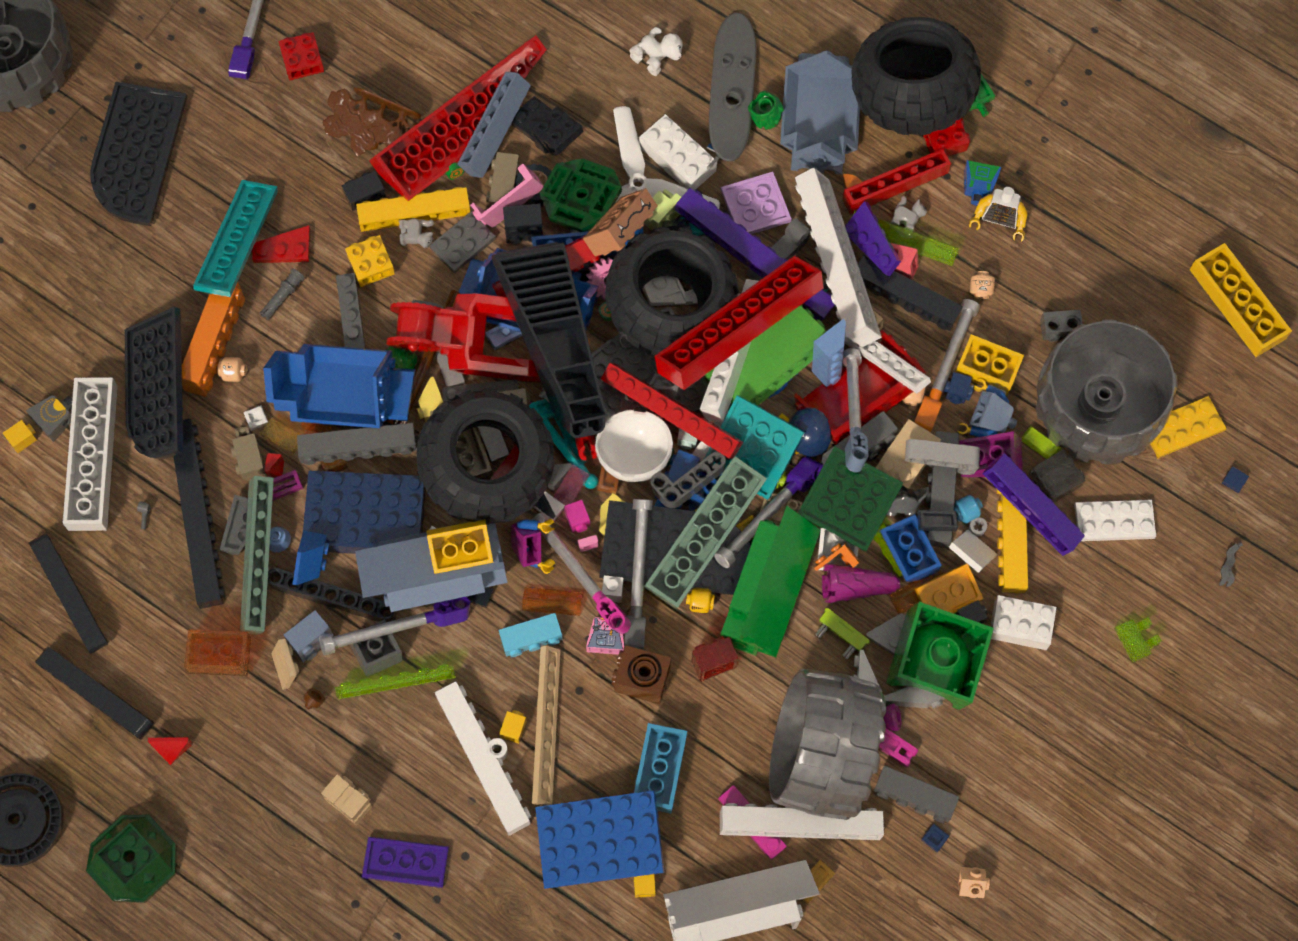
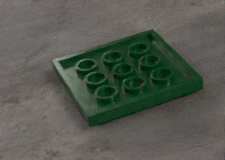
[798,446,903,552]

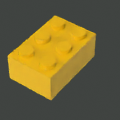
[956,334,1024,396]

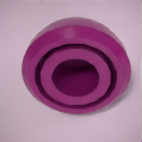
[883,703,902,731]

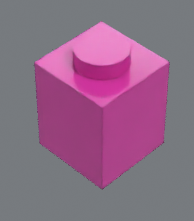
[564,500,590,533]

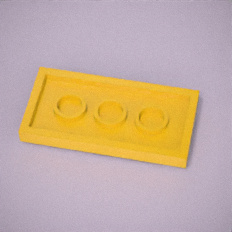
[1150,396,1226,458]

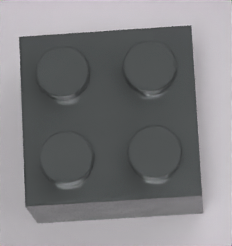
[350,619,402,678]

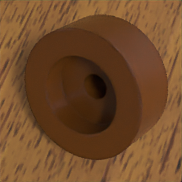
[304,688,325,709]

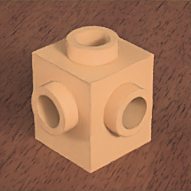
[958,867,990,898]

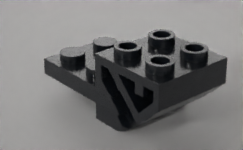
[511,96,584,156]

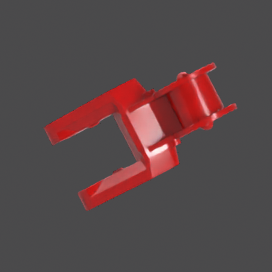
[386,294,540,382]

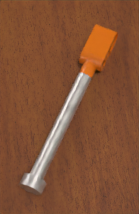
[915,299,980,432]

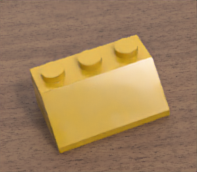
[427,519,493,574]

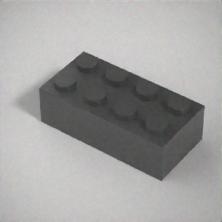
[821,411,898,465]

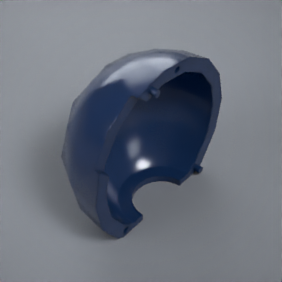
[788,407,832,457]

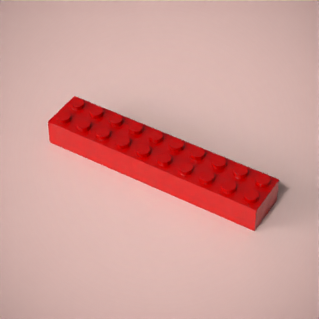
[655,256,823,390]

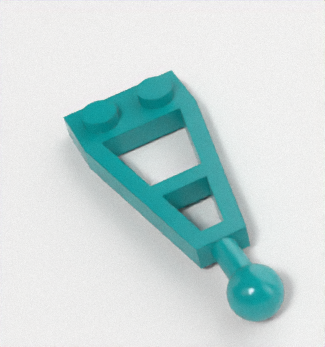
[529,399,598,489]

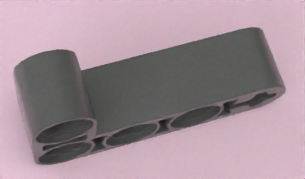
[746,218,810,281]
[651,452,726,509]

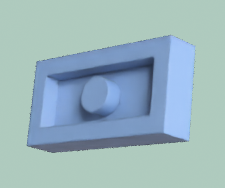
[485,320,522,350]

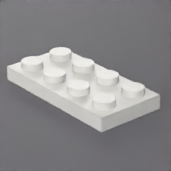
[1074,500,1156,541]

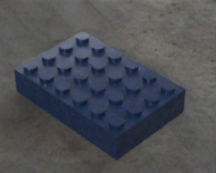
[302,471,426,554]

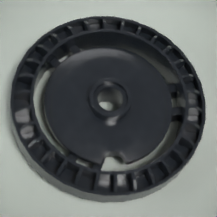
[0,773,63,867]

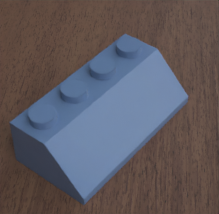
[812,319,846,387]

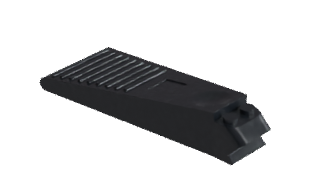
[492,242,608,438]

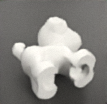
[629,27,683,76]

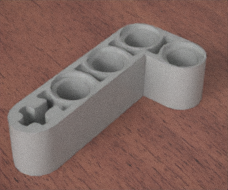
[905,439,980,475]

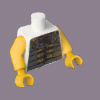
[969,187,1027,242]

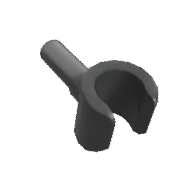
[137,501,151,530]

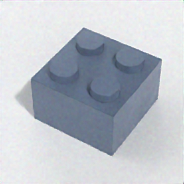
[284,610,334,662]

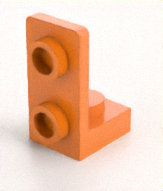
[814,542,860,571]

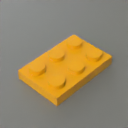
[914,563,984,614]

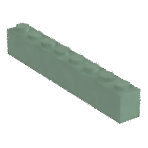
[240,476,274,635]

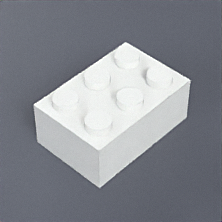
[990,595,1056,650]

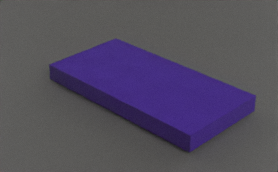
[362,837,449,888]

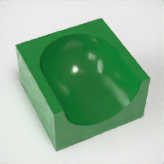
[886,602,994,710]

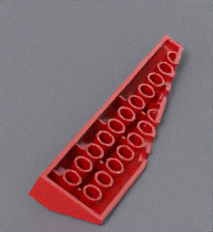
[369,35,547,201]

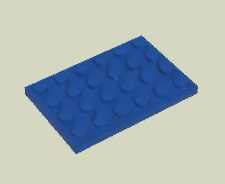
[535,791,665,889]

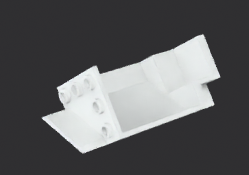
[663,860,820,941]

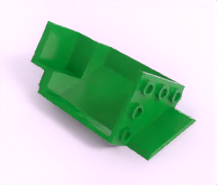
[719,506,821,658]

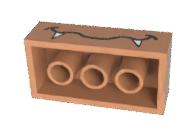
[583,188,658,257]

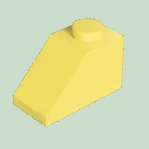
[417,377,443,423]

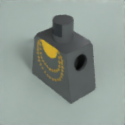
[26,395,73,442]

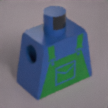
[964,160,1001,206]

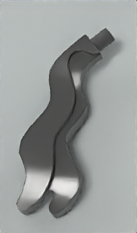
[1219,542,1243,587]

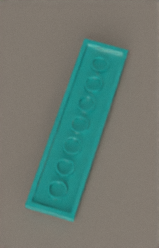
[193,180,278,297]

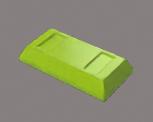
[1021,426,1062,462]

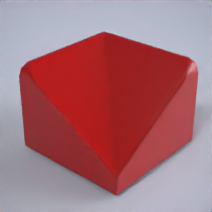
[264,453,284,478]

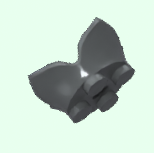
[887,485,929,516]

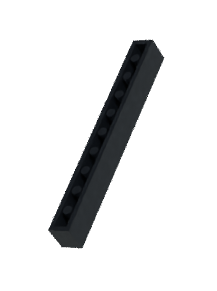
[173,418,226,609]

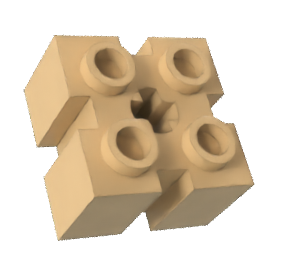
[321,775,372,826]

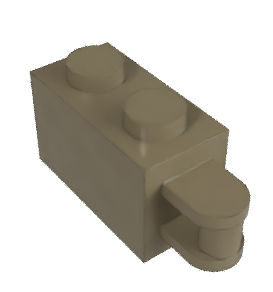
[230,425,266,480]

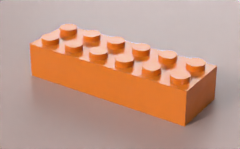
[182,282,245,397]

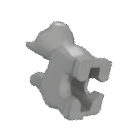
[891,196,927,235]
[399,218,435,248]

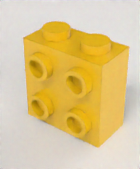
[345,235,395,287]

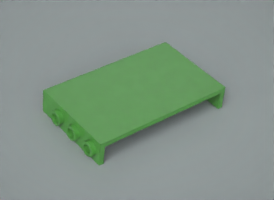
[704,304,827,406]

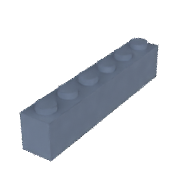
[457,72,531,178]

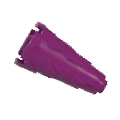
[822,564,900,603]

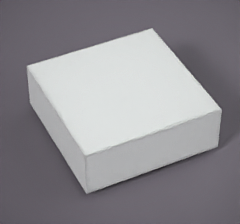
[244,406,269,431]

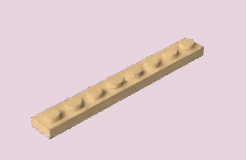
[532,646,560,806]

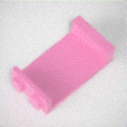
[471,164,544,228]

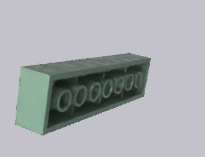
[644,456,767,609]

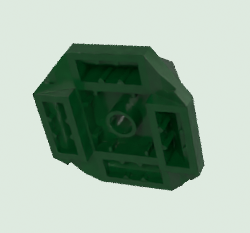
[540,158,622,232]
[86,814,177,903]

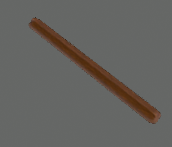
[393,290,460,425]

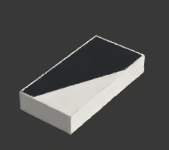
[533,492,565,521]

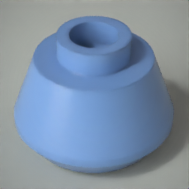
[269,527,291,552]

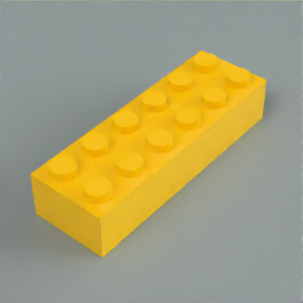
[1190,243,1292,357]

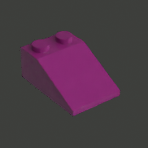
[959,431,1023,477]

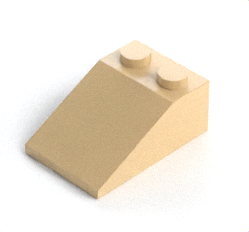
[876,419,942,489]

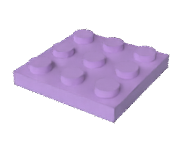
[721,172,791,234]

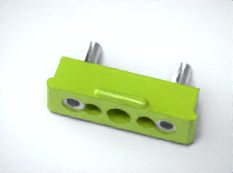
[815,608,869,659]

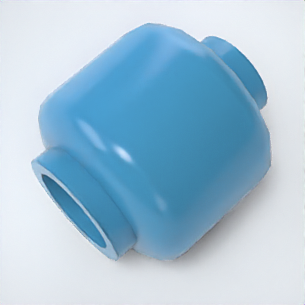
[953,495,983,523]

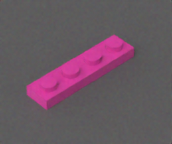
[718,785,787,860]

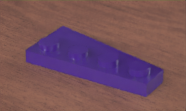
[845,201,901,276]

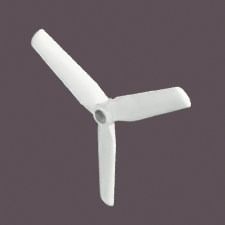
[571,106,720,233]

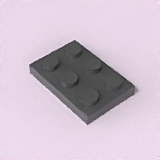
[430,212,496,274]

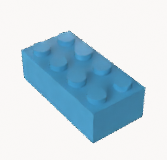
[634,723,687,814]

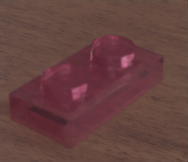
[554,464,590,505]

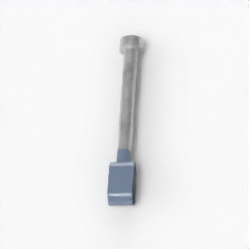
[843,348,868,472]

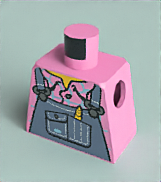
[586,608,624,655]

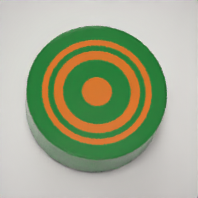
[446,162,464,180]
[599,302,612,321]

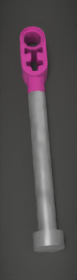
[532,513,631,634]

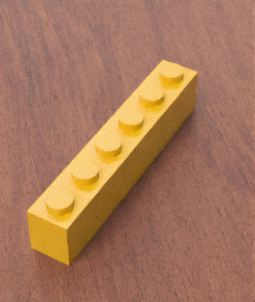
[356,187,470,232]
[996,488,1028,593]

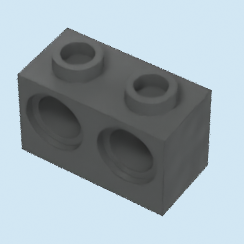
[1040,310,1083,342]

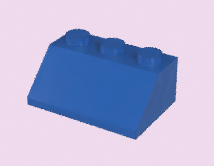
[880,515,942,582]

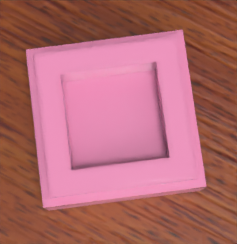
[578,535,598,552]

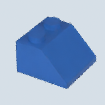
[293,531,329,585]

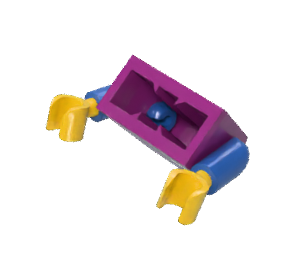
[511,519,555,574]

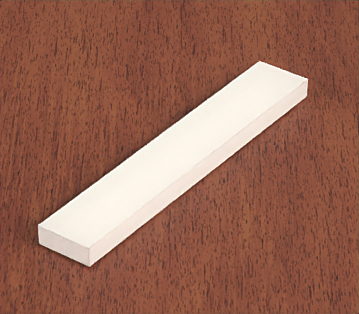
[844,337,931,394]

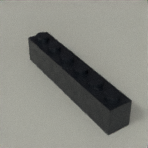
[858,255,963,331]

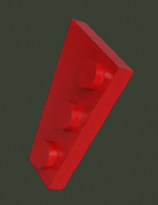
[252,225,310,263]

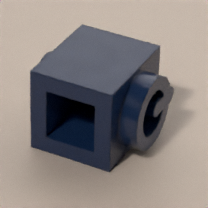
[944,372,974,404]

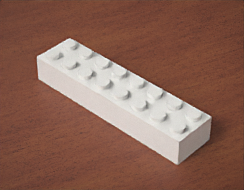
[63,378,118,531]

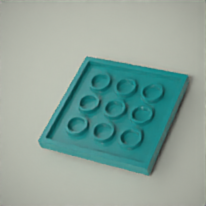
[703,395,805,500]

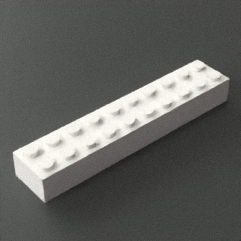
[795,168,882,347]

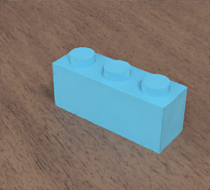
[499,613,563,657]

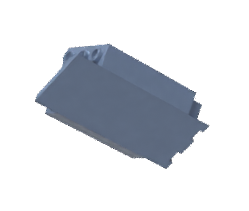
[780,51,860,174]
[355,523,507,612]

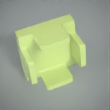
[644,189,681,230]

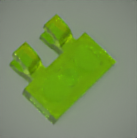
[1114,617,1162,663]

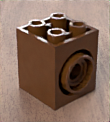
[612,645,671,704]

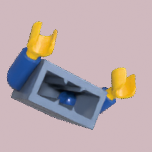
[958,379,1017,437]

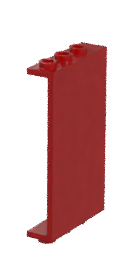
[794,330,926,445]

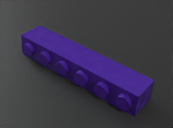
[982,453,1085,556]

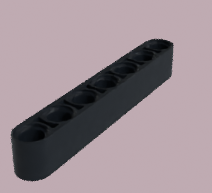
[29,533,108,654]
[268,568,397,622]
[35,646,154,740]

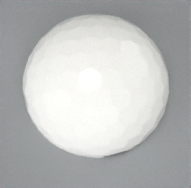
[595,410,673,482]

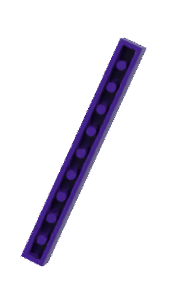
[675,188,835,322]

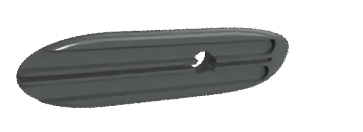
[709,13,756,161]

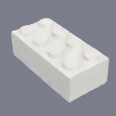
[639,114,717,190]

